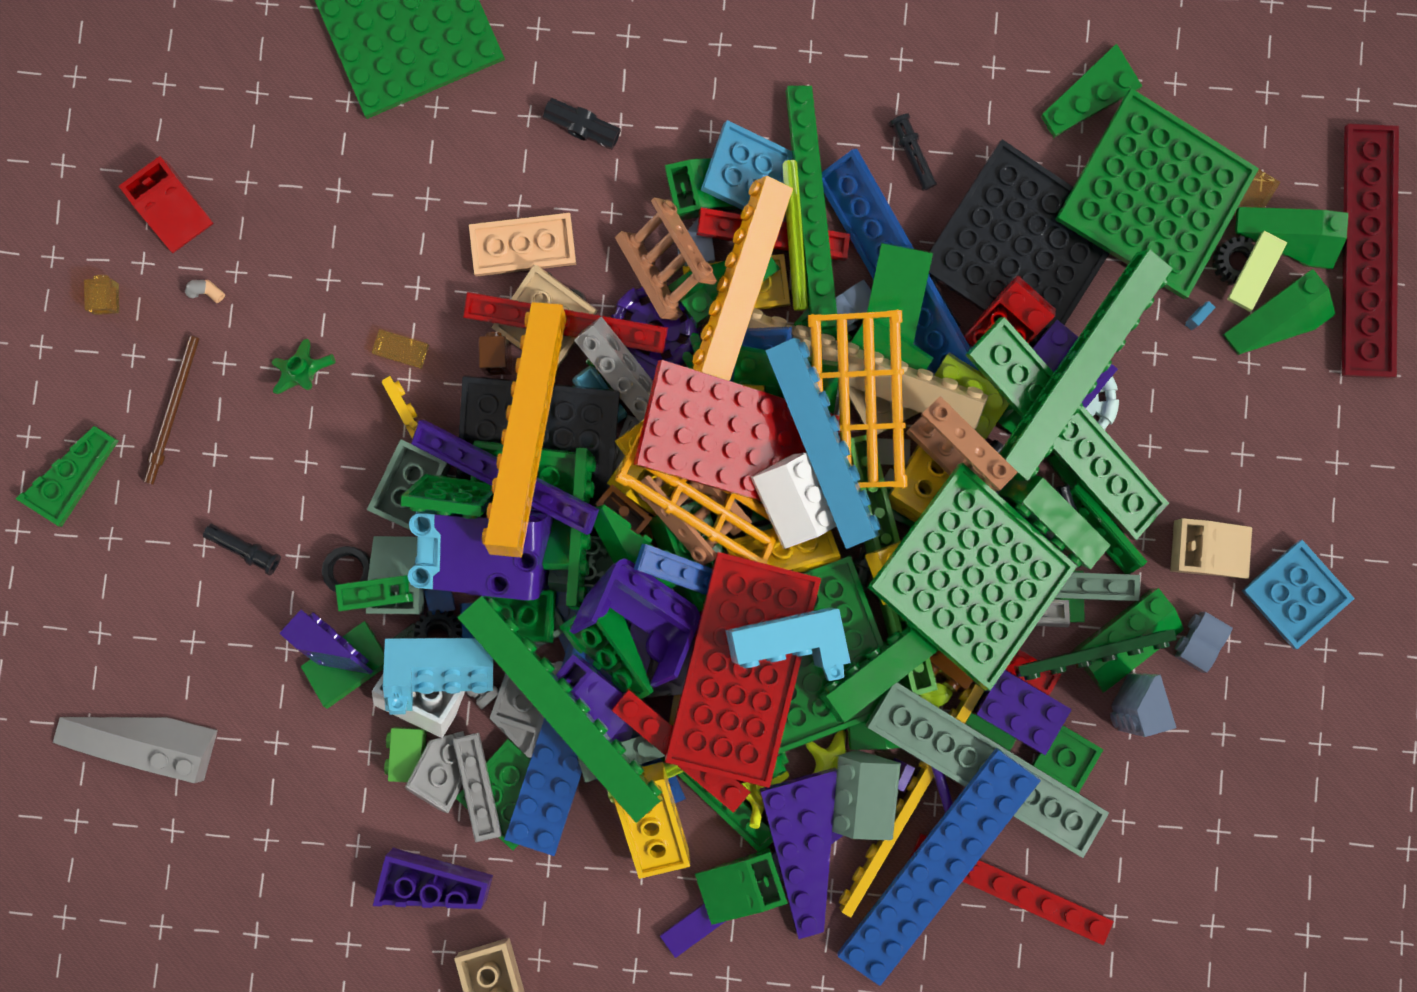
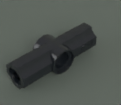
[543,98,621,150]

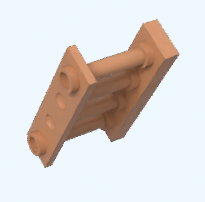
[615,198,717,320]
[906,396,1017,492]
[638,475,752,566]

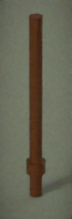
[143,336,199,485]

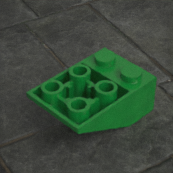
[665,158,737,221]
[695,848,788,925]

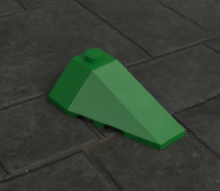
[594,504,676,589]

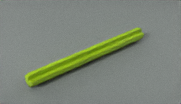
[782,160,809,311]

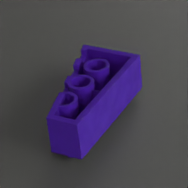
[373,848,493,909]

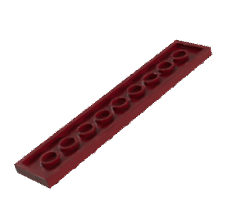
[1342,124,1399,378]

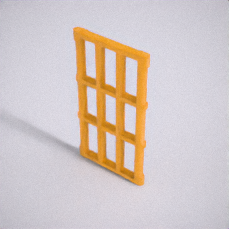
[808,309,907,488]
[615,425,778,564]

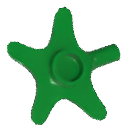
[272,339,336,394]

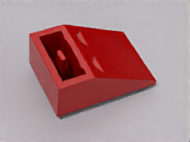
[119,156,214,253]
[964,275,1056,347]

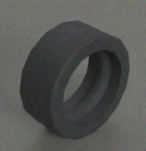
[322,546,371,592]

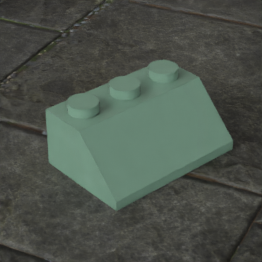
[832,750,901,840]

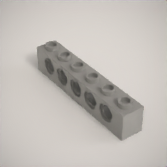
[574,316,653,422]

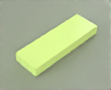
[1227,231,1287,312]

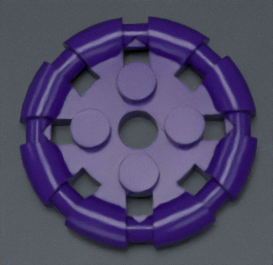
[611,284,702,366]

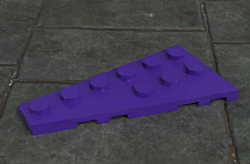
[759,767,837,939]

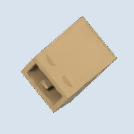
[1170,518,1252,579]

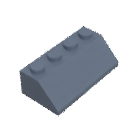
[1110,672,1176,737]

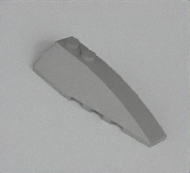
[53,717,218,783]

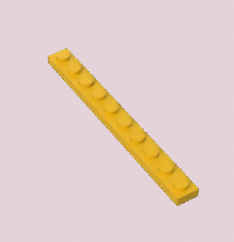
[839,683,984,918]

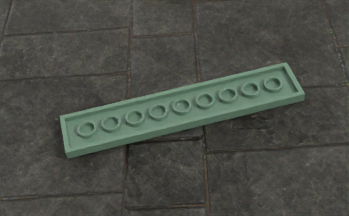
[865,683,1109,858]

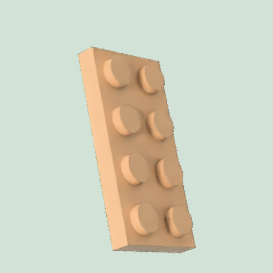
[469,213,576,276]

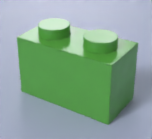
[384,727,427,782]

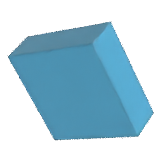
[1185,302,1216,330]

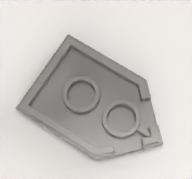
[405,731,464,813]

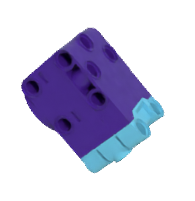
[408,506,553,600]

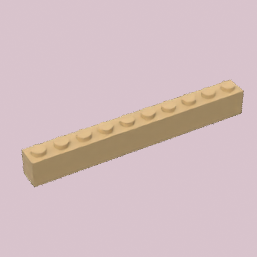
[747,308,989,430]

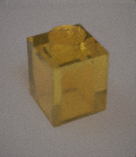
[84,275,120,315]

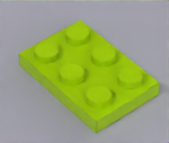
[934,353,1009,439]

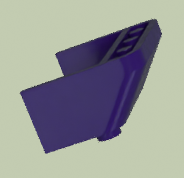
[569,559,700,688]

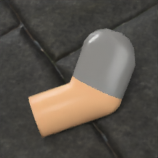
[185,280,225,303]

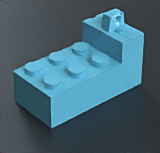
[725,607,851,681]
[383,638,493,715]

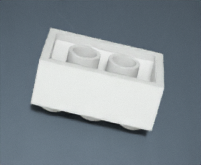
[750,453,836,549]
[372,675,465,738]

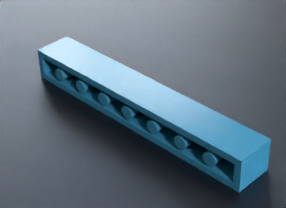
[765,338,881,549]

